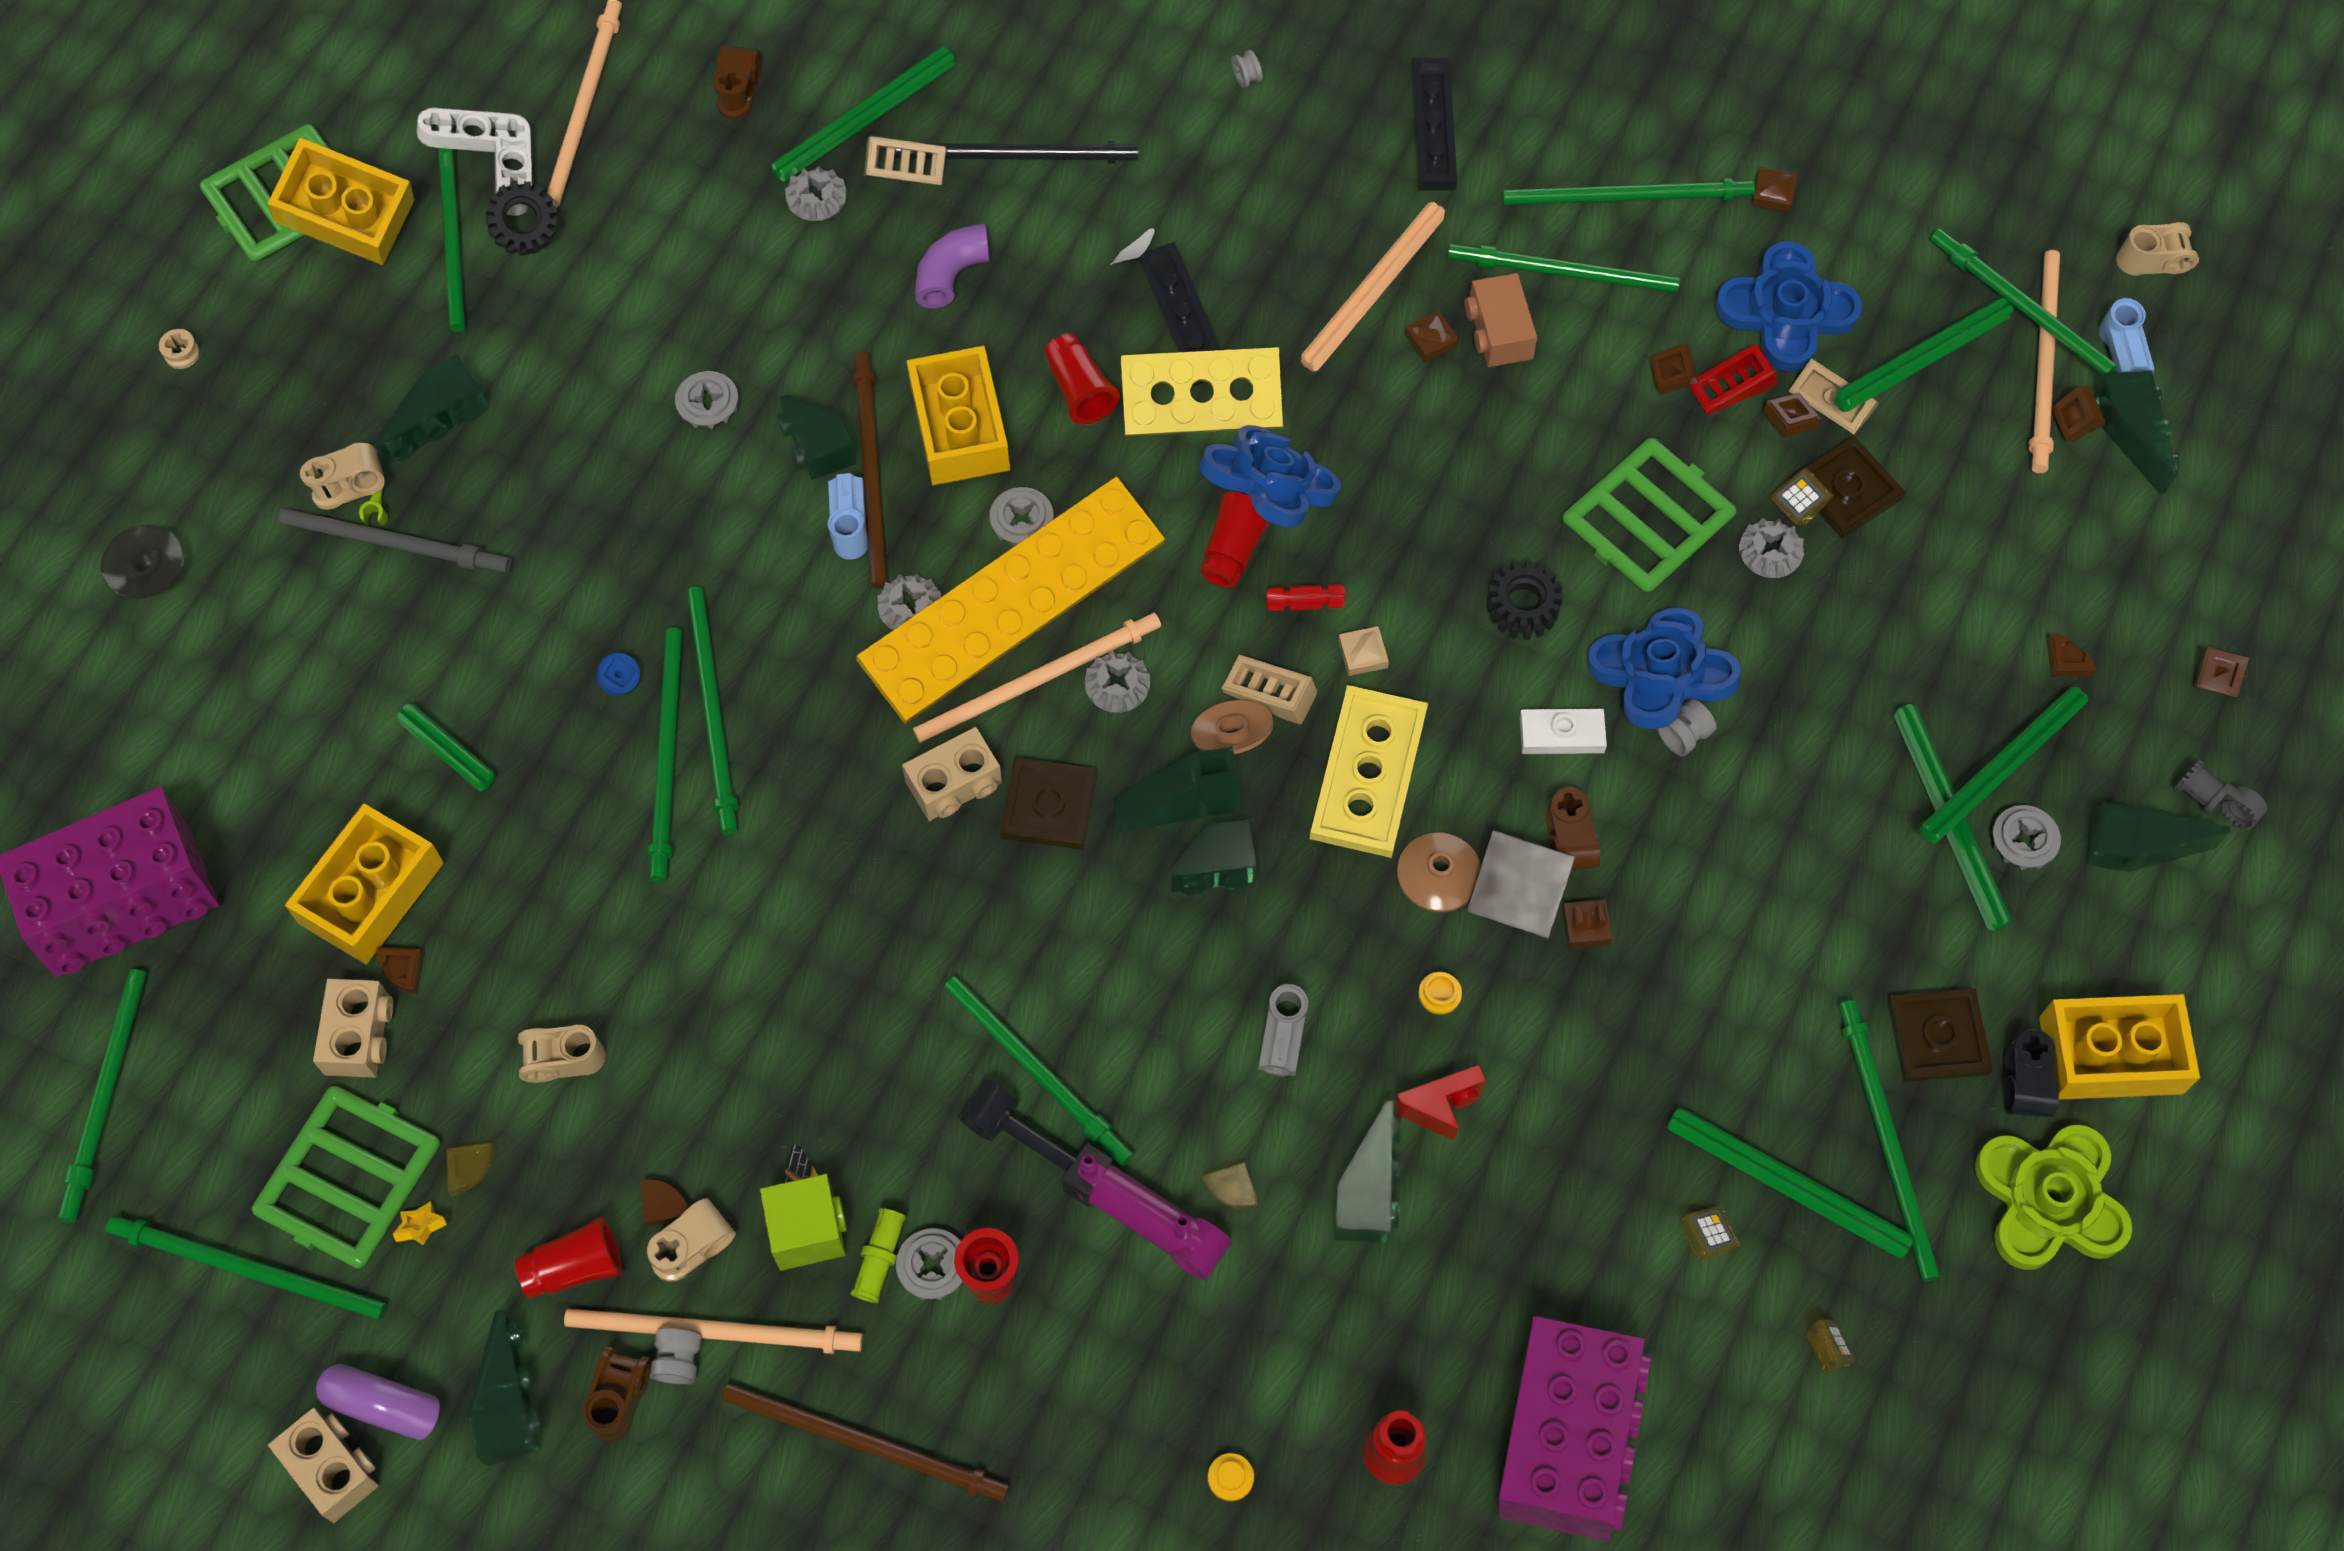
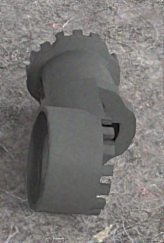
[2175,760,2268,830]

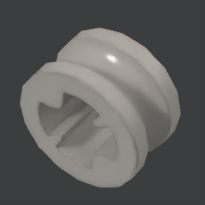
[1231,50,1263,88]

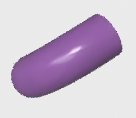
[915,224,989,308]
[316,1364,440,1440]

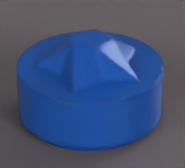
[596,653,640,696]

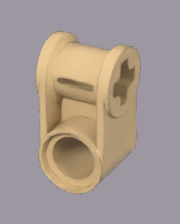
[2116,222,2199,276]
[300,442,385,510]
[518,1025,606,1083]
[647,1198,736,1282]

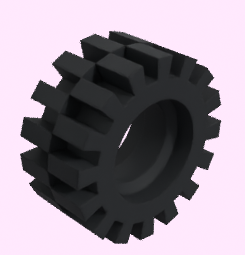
[486,181,557,256]
[1487,560,1563,640]

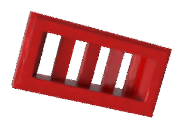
[1688,343,1778,416]

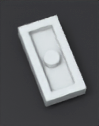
[1519,709,1607,754]

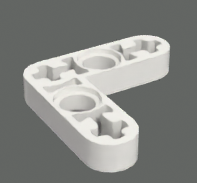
[417,108,532,216]

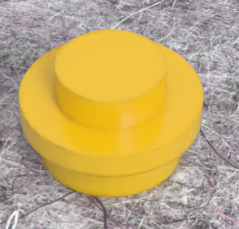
[1418,972,1462,1015]
[1208,1453,1254,1501]

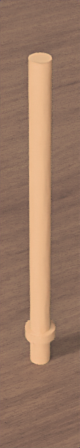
[546,0,622,207]
[2029,250,2060,473]
[912,612,1161,743]
[564,1309,863,1354]

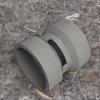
[1658,699,1717,756]
[649,1328,702,1384]

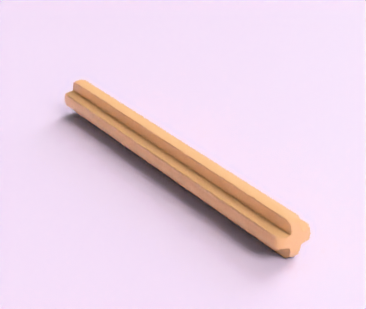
[1301,202,1445,372]

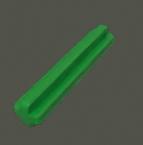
[396,703,496,792]

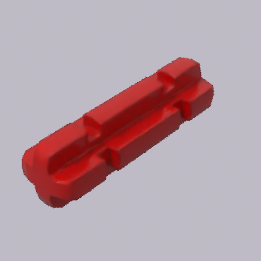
[1266,584,1346,611]

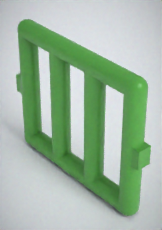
[200,124,337,262]
[1563,438,1737,592]
[252,1086,440,1268]

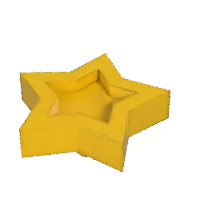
[393,1201,447,1245]

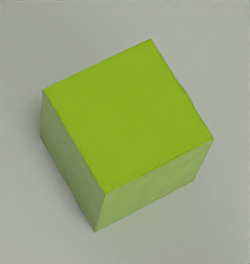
[760,1174,847,1271]

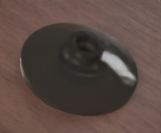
[101,525,184,599]

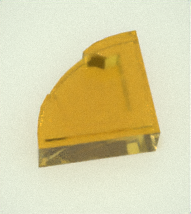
[447,1143,494,1195]
[1202,1163,1258,1210]

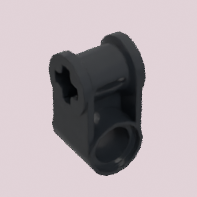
[2003,1029,2059,1117]

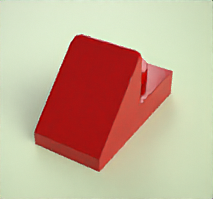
[1394,1065,1486,1140]

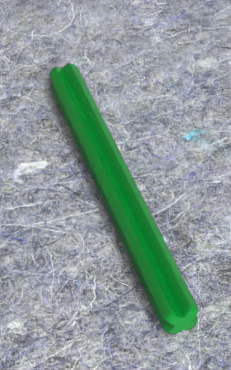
[771,46,955,182]
[1833,297,2014,412]
[1919,686,2088,844]
[1894,704,2011,931]
[1668,1108,1914,1258]

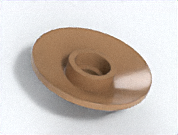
[1191,700,1274,755]
[1397,833,1481,912]

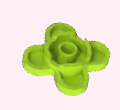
[1975,1125,2132,1270]

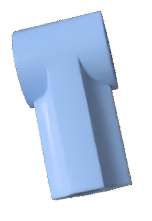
[2098,298,2155,383]
[828,473,868,560]

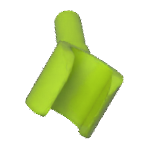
[359,488,388,526]

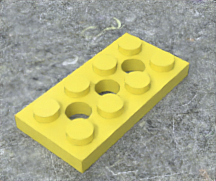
[1121,347,1283,436]
[1310,685,1428,858]

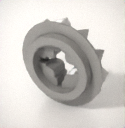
[785,165,847,221]
[675,371,739,430]
[989,487,1054,547]
[1739,518,1805,578]
[877,572,941,630]
[1085,650,1150,713]
[1991,805,2061,870]
[896,1228,962,1300]

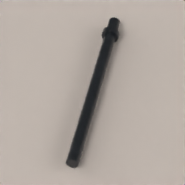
[894,141,1138,164]

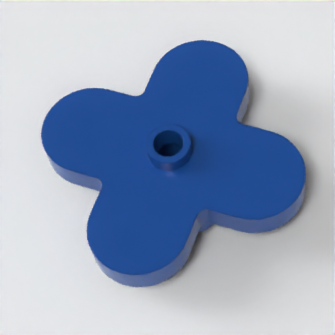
[1715,242,1862,371]
[1199,425,1341,527]
[1588,608,1741,729]

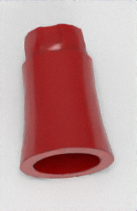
[1044,334,1120,425]
[1200,492,1270,588]
[514,1216,623,1298]
[954,1228,1019,1304]
[1363,1410,1427,1484]

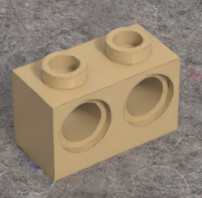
[902,727,1002,821]
[313,979,393,1078]
[268,1408,379,1523]

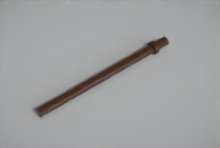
[852,352,887,589]
[722,1383,1010,1503]

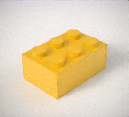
[267,137,414,265]
[906,346,1010,486]
[285,804,444,965]
[2039,994,2200,1100]

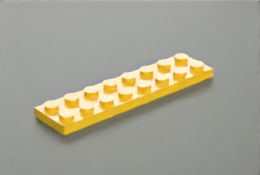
[856,476,1165,724]

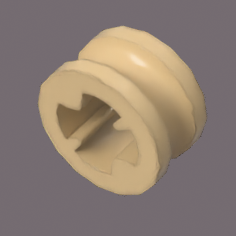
[159,329,200,369]

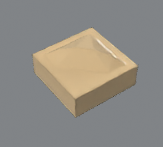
[1338,626,1389,676]

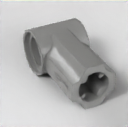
[1258,984,1308,1077]

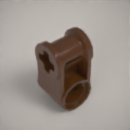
[714,46,762,119]
[1546,787,1600,871]
[583,1346,652,1442]

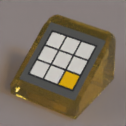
[1770,468,1833,525]
[1680,1205,1741,1264]
[1806,1319,1856,1374]

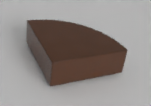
[2046,634,2096,677]
[377,947,424,994]
[641,1179,688,1227]

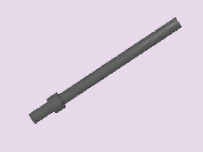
[278,508,511,573]

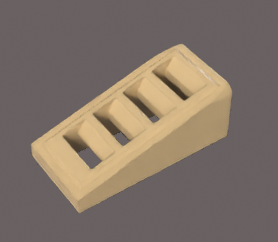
[864,136,946,185]
[1222,655,1317,725]

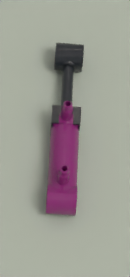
[958,1079,1232,1281]

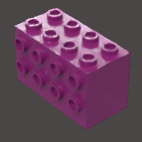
[0,786,219,978]
[1499,1316,1651,1542]

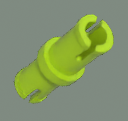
[851,1208,906,1303]

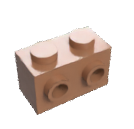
[1465,273,1537,367]

